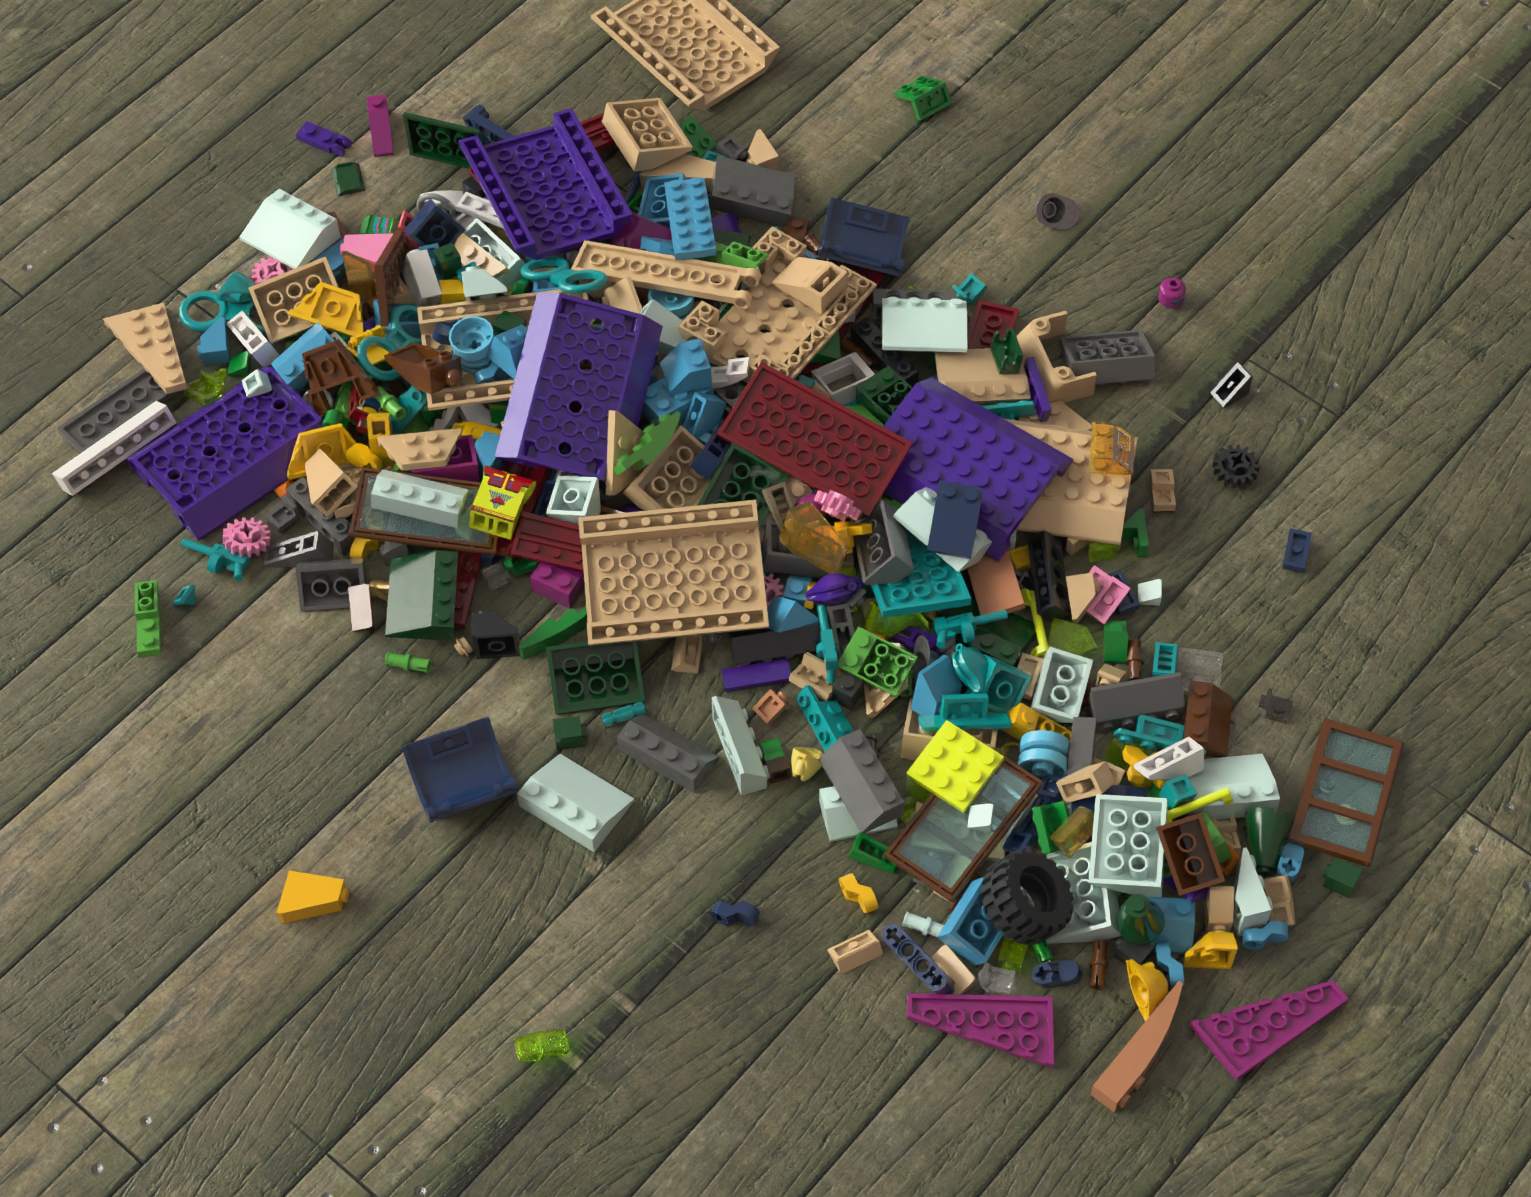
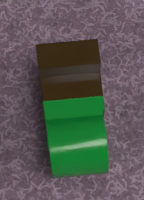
[322,409,363,443]
[759,738,791,784]

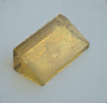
[1050,806,1094,858]

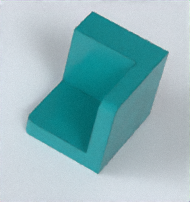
[1158,774,1197,810]

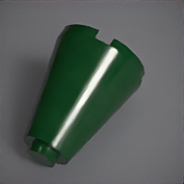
[1245,807,1293,875]
[1116,894,1165,945]

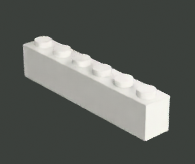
[52,401,177,496]

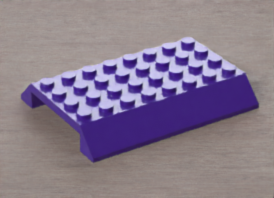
[458,108,633,261]
[883,377,1074,562]

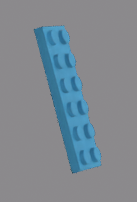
[664,178,717,261]

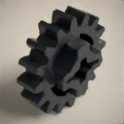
[1212,444,1260,488]

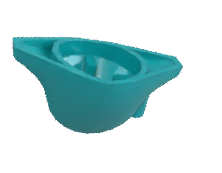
[217,272,256,303]
[952,643,987,694]

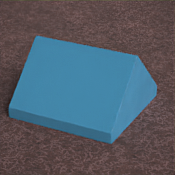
[767,595,819,632]

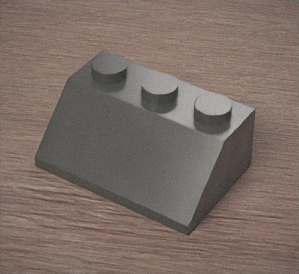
[296,557,367,611]

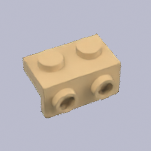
[788,652,843,701]

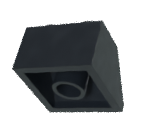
[472,611,520,659]

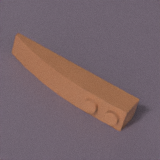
[1091,981,1183,1112]

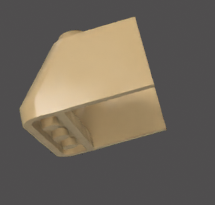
[1016,311,1097,403]

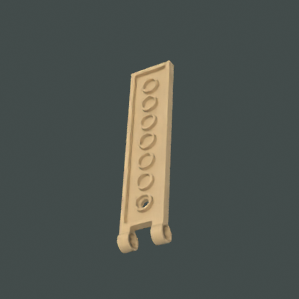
[571,240,762,310]

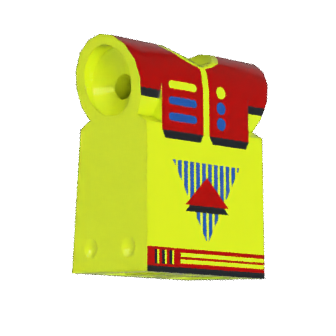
[469,465,536,540]

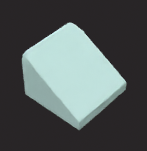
[242,369,272,398]
[1138,579,1162,606]
[967,804,994,832]

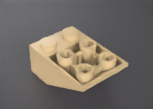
[771,257,847,314]

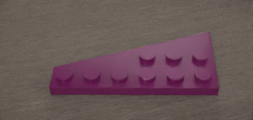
[1189,980,1349,1081]
[907,993,1054,1069]

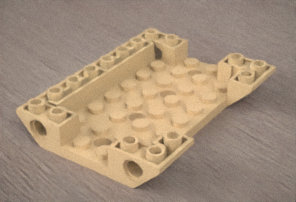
[678,227,877,383]

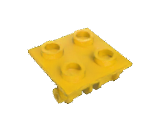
[346,325,389,365]

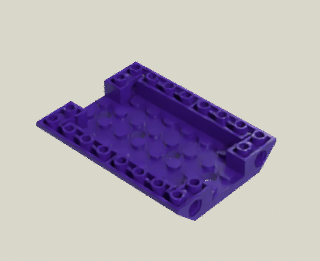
[494,293,663,491]
[124,367,323,542]

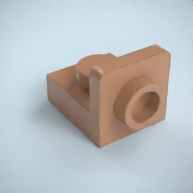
[752,689,792,725]

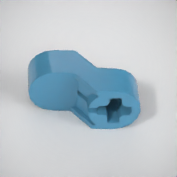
[474,361,510,384]
[1276,843,1304,882]
[1242,920,1288,950]
[1155,942,1184,987]

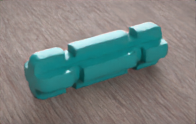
[602,702,646,727]

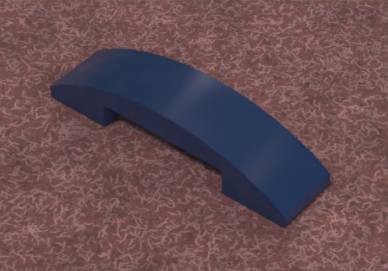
[1002,774,1063,852]

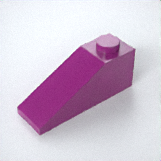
[366,94,394,157]

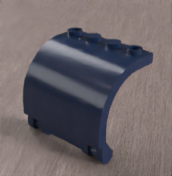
[818,197,910,276]
[401,716,519,823]

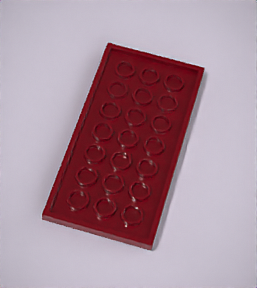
[717,362,913,518]

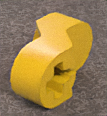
[346,443,384,472]
[350,525,384,560]
[839,873,878,914]

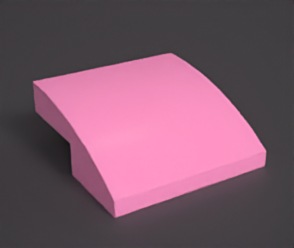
[1086,565,1130,624]

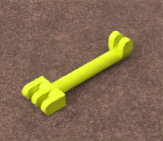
[1021,588,1049,659]
[1167,787,1233,823]

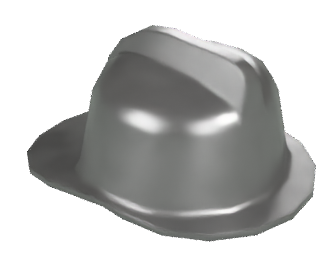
[1033,193,1079,230]
[912,635,940,688]

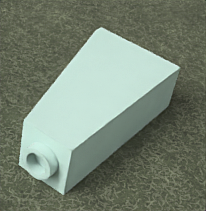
[640,299,686,355]

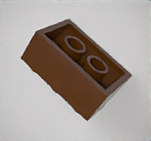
[1182,680,1232,758]
[1156,812,1225,896]

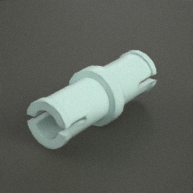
[902,912,944,937]

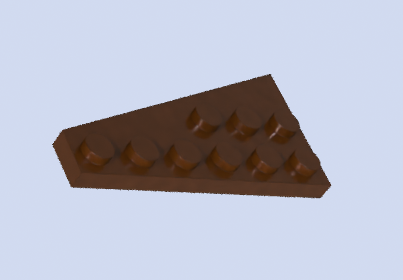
[374,230,408,327]

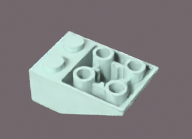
[1233,847,1273,937]

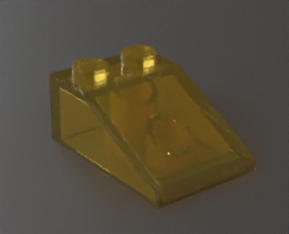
[779,500,849,573]

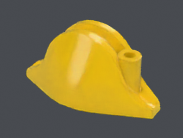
[1126,959,1168,1021]

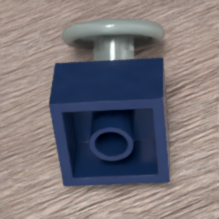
[404,193,466,247]

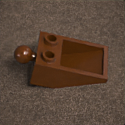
[384,343,463,394]

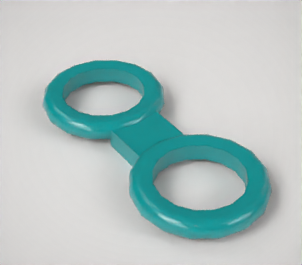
[521,257,608,294]
[179,291,267,335]
[357,304,422,381]

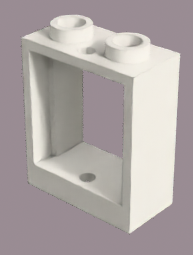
[402,249,442,307]
[811,352,875,405]

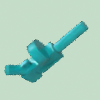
[181,538,250,581]
[816,605,838,683]
[934,610,1008,648]

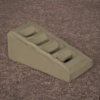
[762,482,801,530]

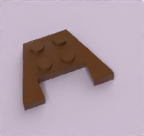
[302,339,380,416]

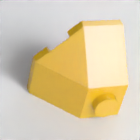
[1183,930,1237,969]

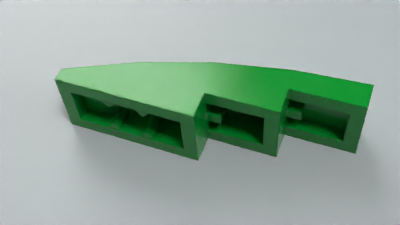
[519,606,588,660]

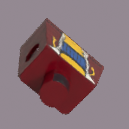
[348,385,395,434]

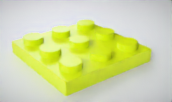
[906,720,1004,813]

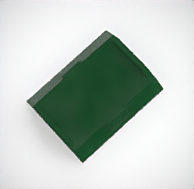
[331,162,365,196]

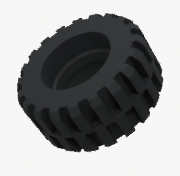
[981,849,1074,945]

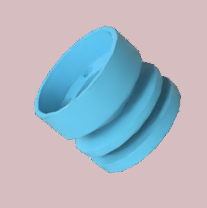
[449,316,495,374]

